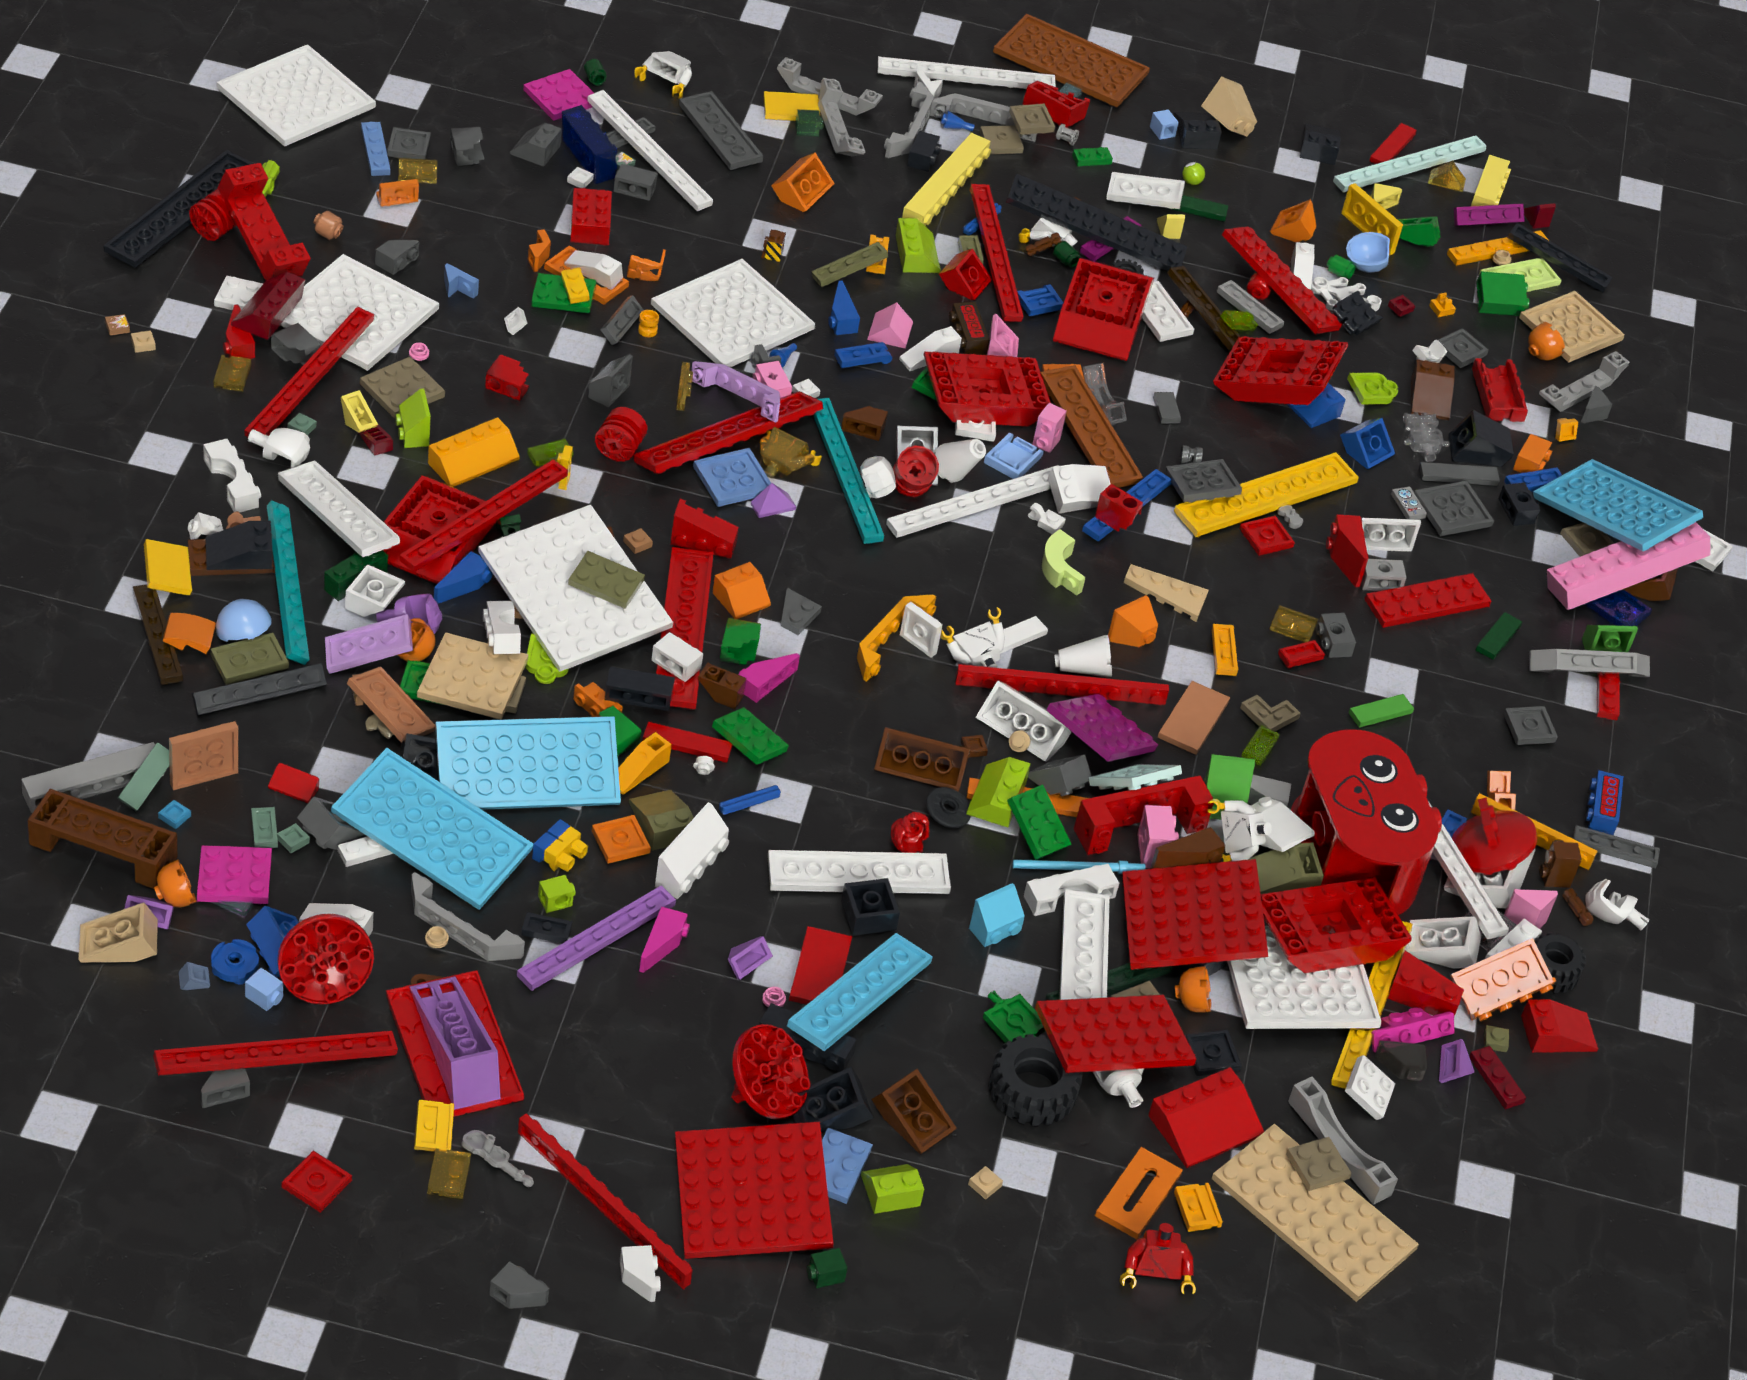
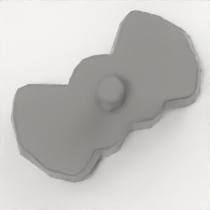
[1277,505,1303,529]

